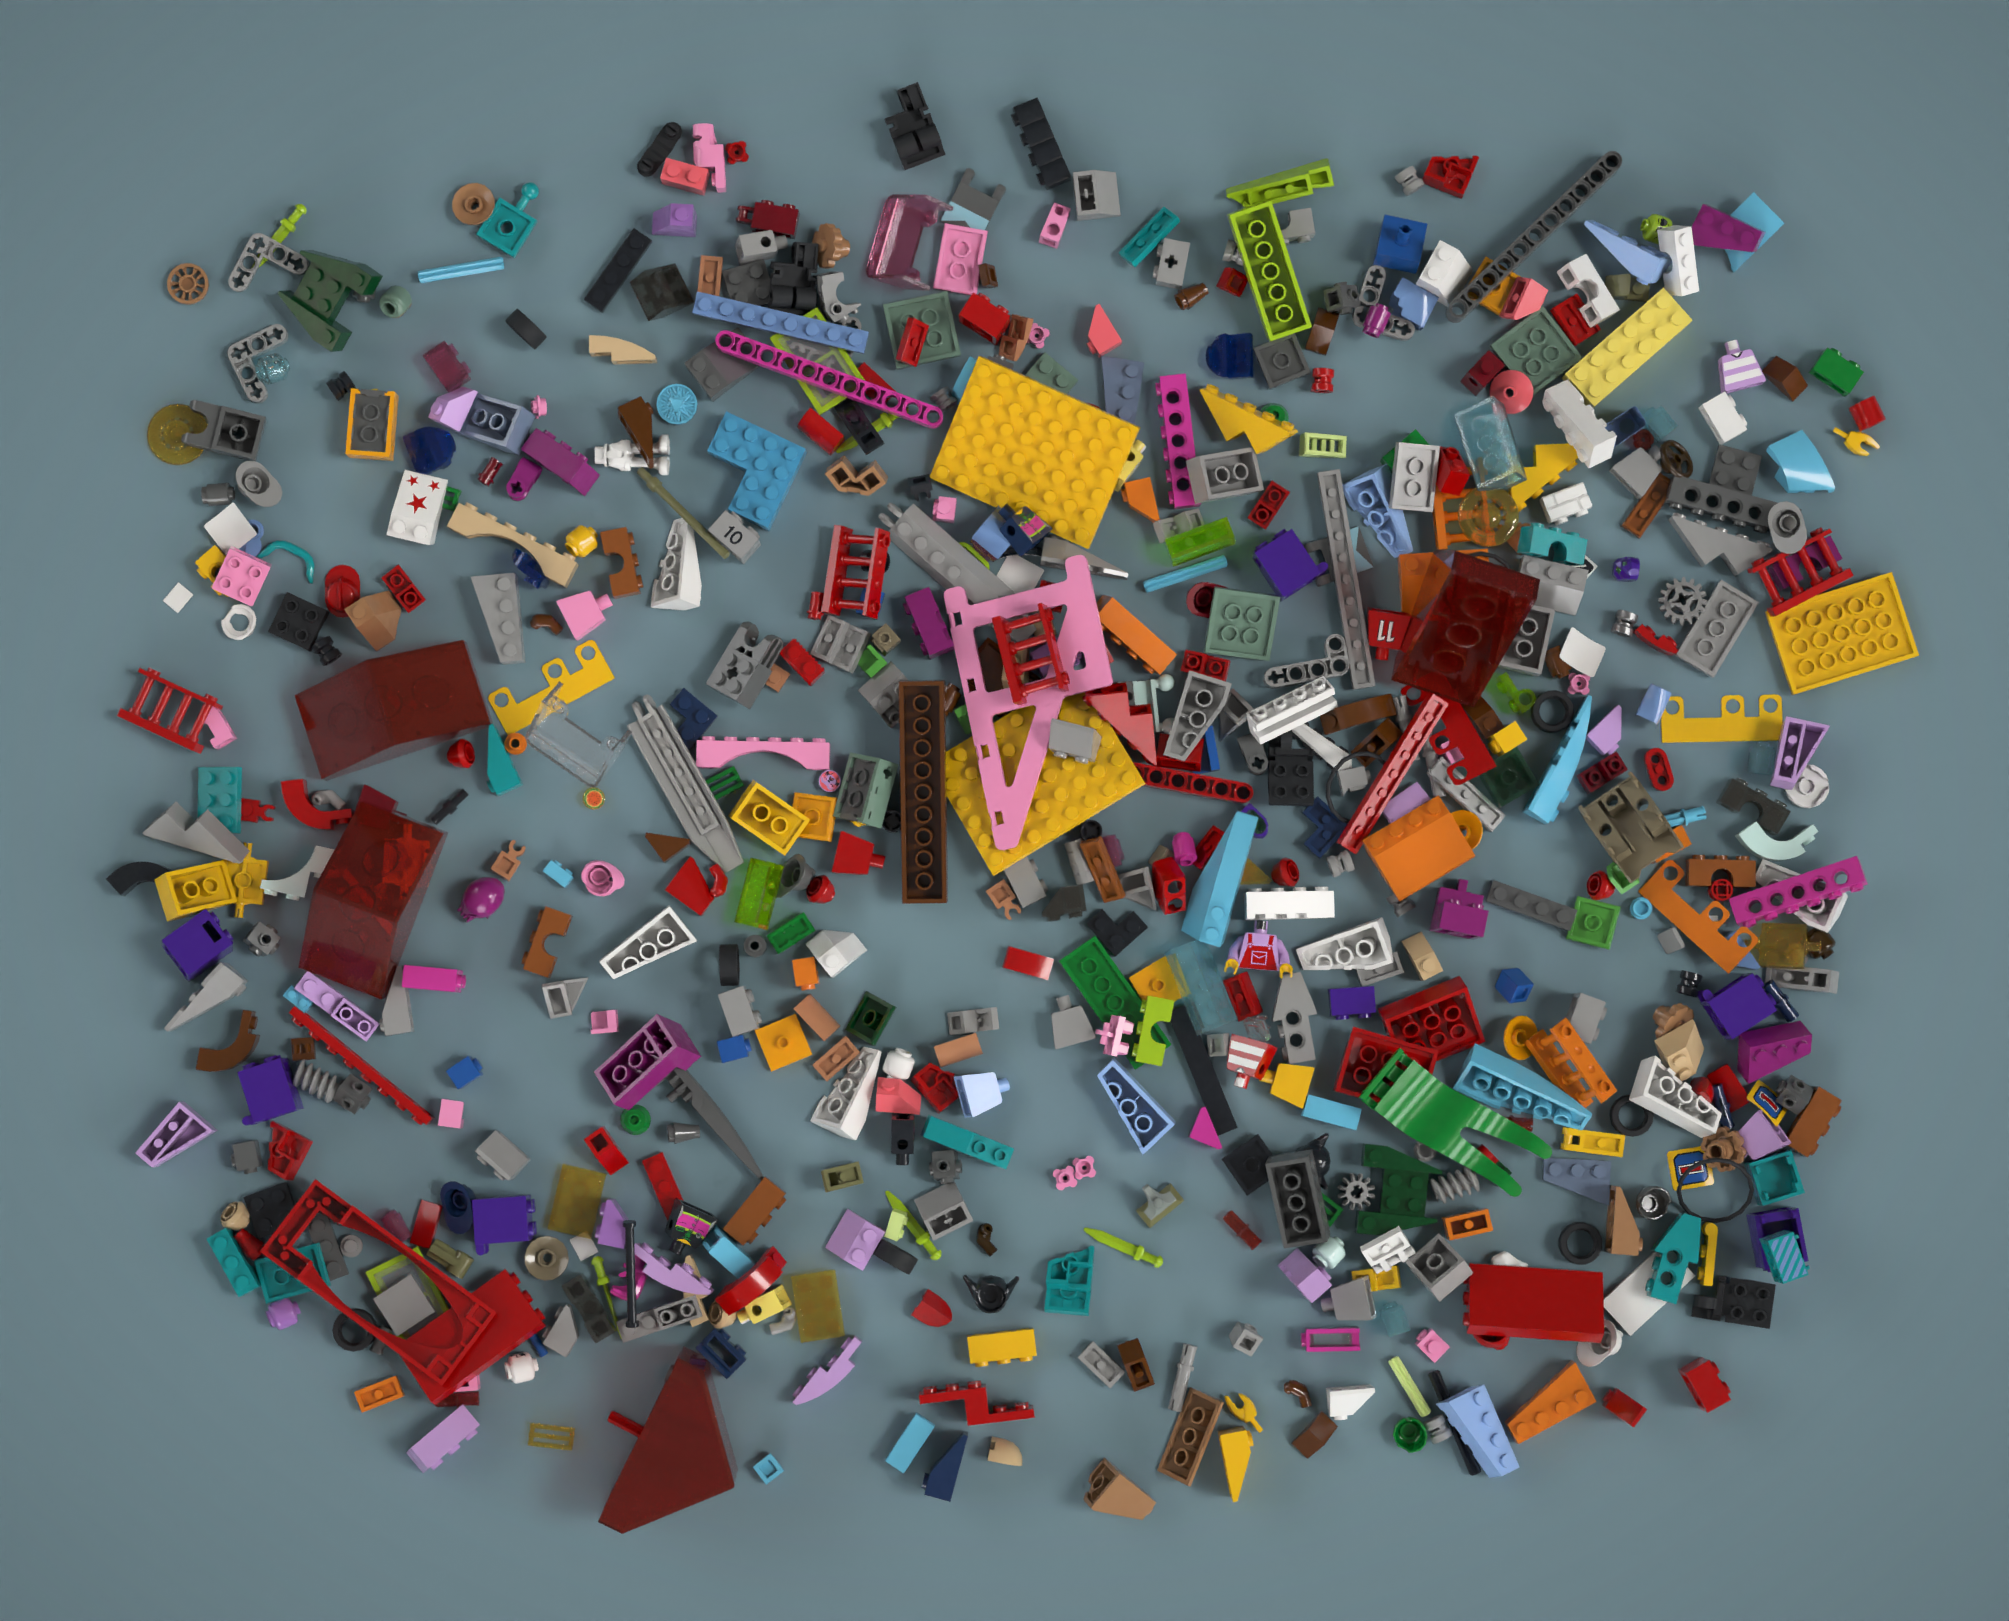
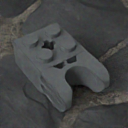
[181,400,266,461]
[706,621,783,709]

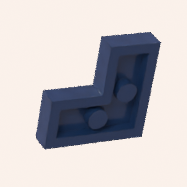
[670,688,718,750]
[1302,796,1347,859]

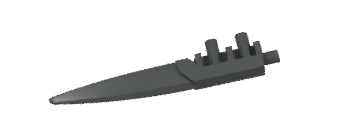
[657,1067,763,1181]

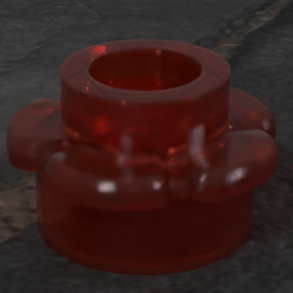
[1633,429,1654,450]

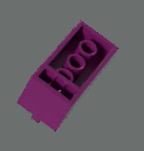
[1429,879,1489,940]
[594,1014,701,1110]

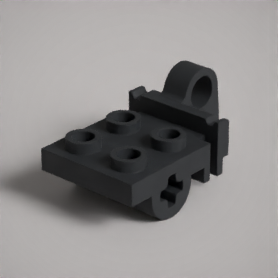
[885,82,946,171]
[768,242,819,316]
[1268,730,1314,806]
[1691,1276,1776,1329]

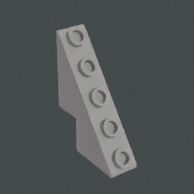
[1668,513,1773,576]
[143,802,250,864]

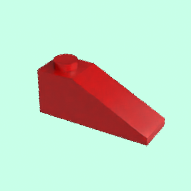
[1602,1388,1647,1427]

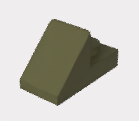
[1605,274,1650,302]
[821,1161,864,1192]

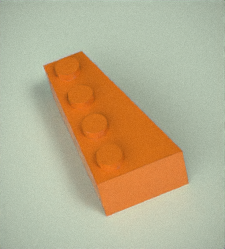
[1097,595,1177,675]
[1504,1360,1597,1444]

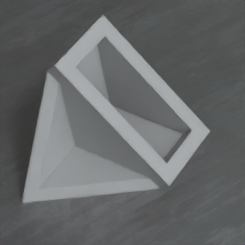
[1218,688,1254,742]
[1118,867,1157,911]
[542,977,589,1019]

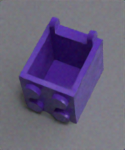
[1252,529,1328,602]
[161,909,234,982]
[1697,973,1777,1040]
[237,1055,304,1125]
[472,1194,537,1256]
[1746,1206,1809,1272]

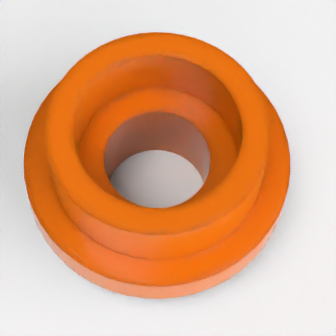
[505,733,527,755]

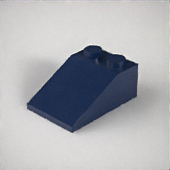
[921,1431,968,1502]

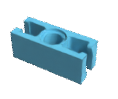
[1301,1094,1362,1130]
[885,1412,935,1474]

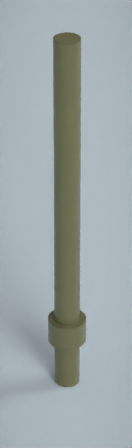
[637,467,730,559]

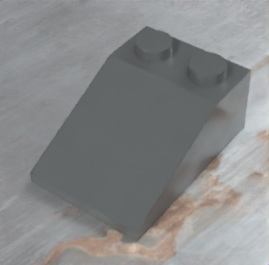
[684,327,765,402]

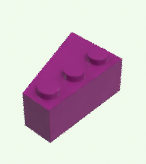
[1691,204,1766,252]
[521,428,600,496]
[903,587,955,660]
[1737,1021,1812,1084]

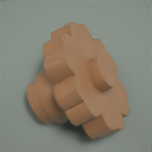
[812,223,850,269]
[1653,1003,1694,1039]
[1701,1126,1747,1172]

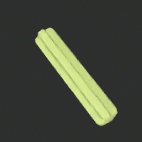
[1388,1356,1431,1417]

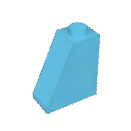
[702,1224,756,1279]

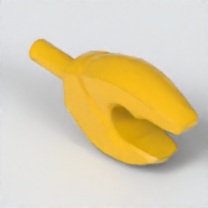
[1833,427,1880,456]
[1225,1393,1263,1433]

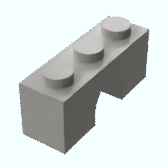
[1281,208,1315,246]

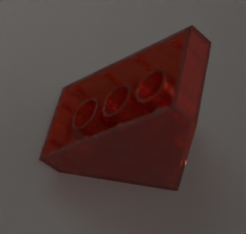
[1391,549,1540,708]
[295,640,493,781]
[298,801,448,999]
[598,1346,738,1534]

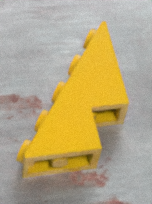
[1200,384,1298,454]
[1507,443,1578,513]

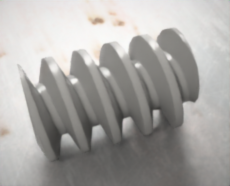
[293,1059,344,1103]
[1430,1167,1480,1204]

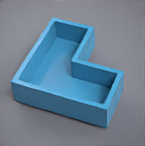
[707,411,807,531]

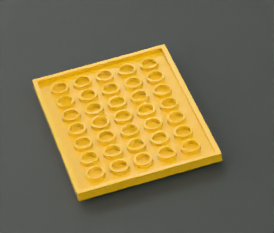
[930,356,1140,549]
[946,692,1146,876]

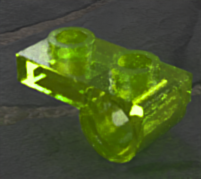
[1496,672,1536,715]

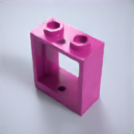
[402,965,466,993]

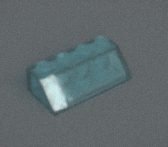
[1454,396,1527,491]
[1164,940,1238,1035]

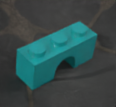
[1517,523,1588,566]
[207,1228,261,1297]

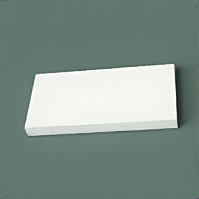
[1604,1250,1695,1336]

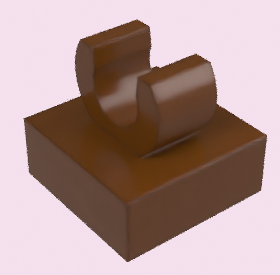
[291,1037,316,1061]

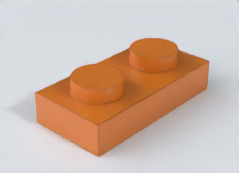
[354,1375,405,1413]

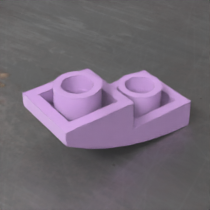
[1382,782,1431,824]

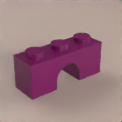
[1768,536,1843,591]

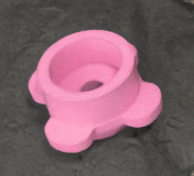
[1027,323,1050,349]
[531,395,547,419]
[1568,673,1590,695]
[1072,1156,1096,1180]
[1053,1166,1077,1190]

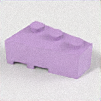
[1770,716,1830,790]
[136,1102,218,1168]
[1277,1248,1332,1303]
[407,1404,480,1473]

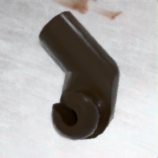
[976,1223,998,1257]

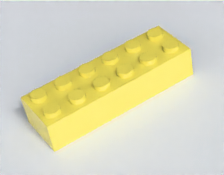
[1562,287,1693,408]

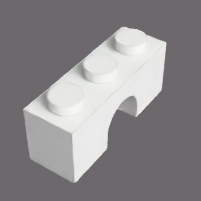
[1657,225,1699,296]
[1557,254,1620,328]

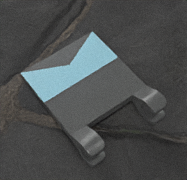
[941,168,1006,230]
[1304,526,1374,587]

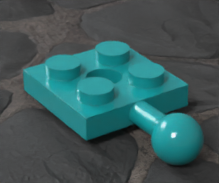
[476,182,539,259]

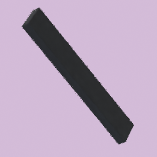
[1170,1004,1238,1136]

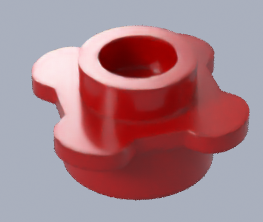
[725,141,749,165]

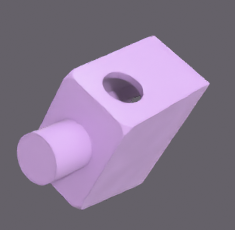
[1738,1110,1791,1160]

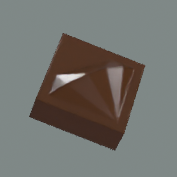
[978,263,998,289]

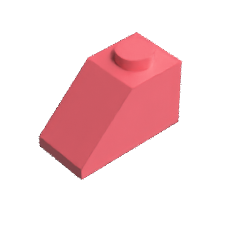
[1499,277,1548,320]
[1086,304,1122,358]
[875,1077,921,1115]

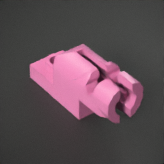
[692,123,726,193]

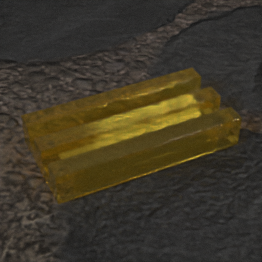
[528,1422,575,1451]

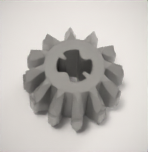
[1337,1173,1375,1210]

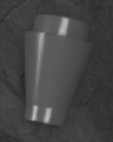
[667,1122,700,1144]

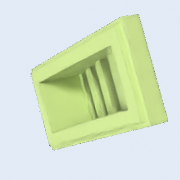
[1299,432,1347,458]

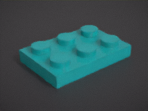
[197,767,242,834]
[254,1242,331,1304]

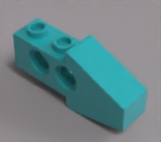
[920,1115,1014,1169]
[1645,1213,1701,1304]

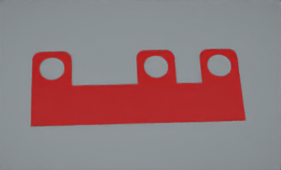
[1401,669,1497,785]

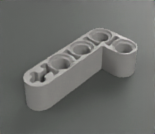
[1263,634,1349,689]

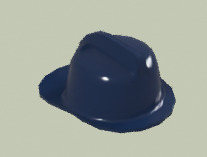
[440,1181,476,1234]

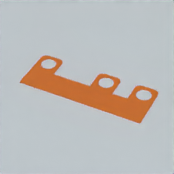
[1638,860,1758,974]

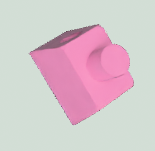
[556,591,613,641]

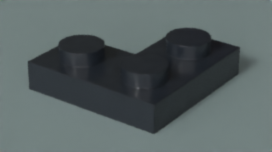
[1086,909,1148,957]

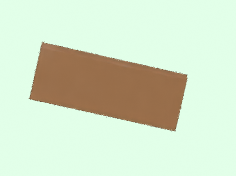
[1157,1387,1224,1487]

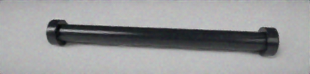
[623,1220,639,1328]

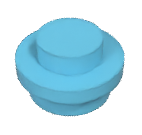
[1629,897,1652,919]

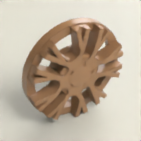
[167,263,209,305]

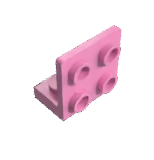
[212,546,272,606]

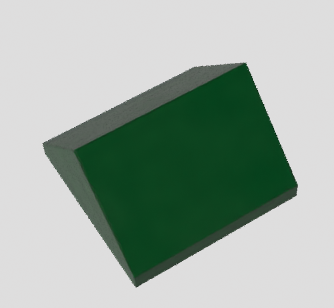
[845,991,897,1046]

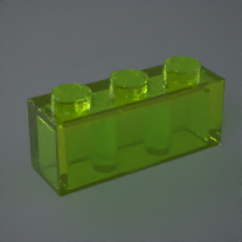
[1165,517,1235,567]
[734,858,784,930]

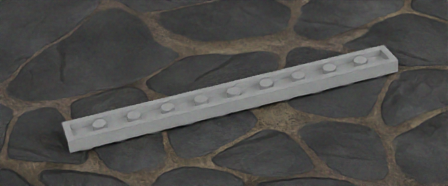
[1317,469,1375,690]

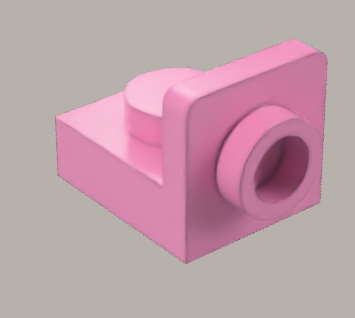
[1415,1328,1450,1363]

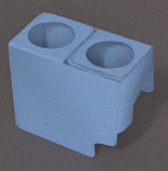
[1389,277,1439,331]
[1605,406,1646,448]
[972,506,1011,559]
[1635,683,1671,727]

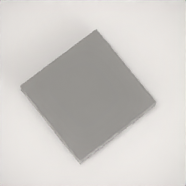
[373,1274,435,1336]

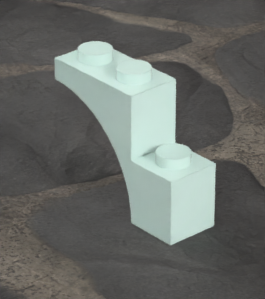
[260,846,338,901]

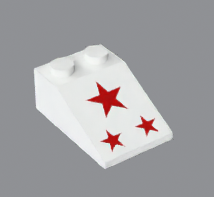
[387,470,448,545]

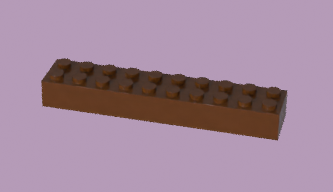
[899,680,948,904]

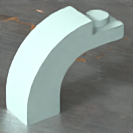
[1735,821,1818,861]

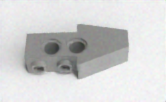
[1271,972,1317,1064]

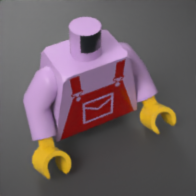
[1224,920,1293,979]

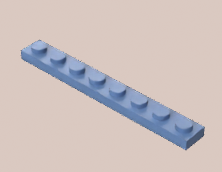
[692,291,869,354]

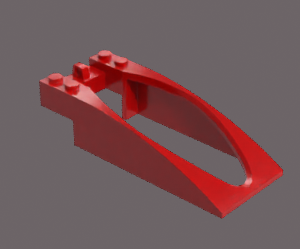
[260,1179,497,1386]

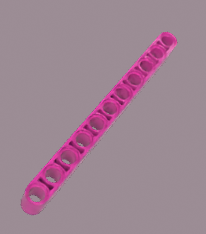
[715,330,943,429]

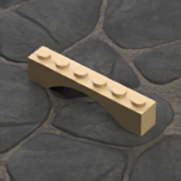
[447,502,579,588]

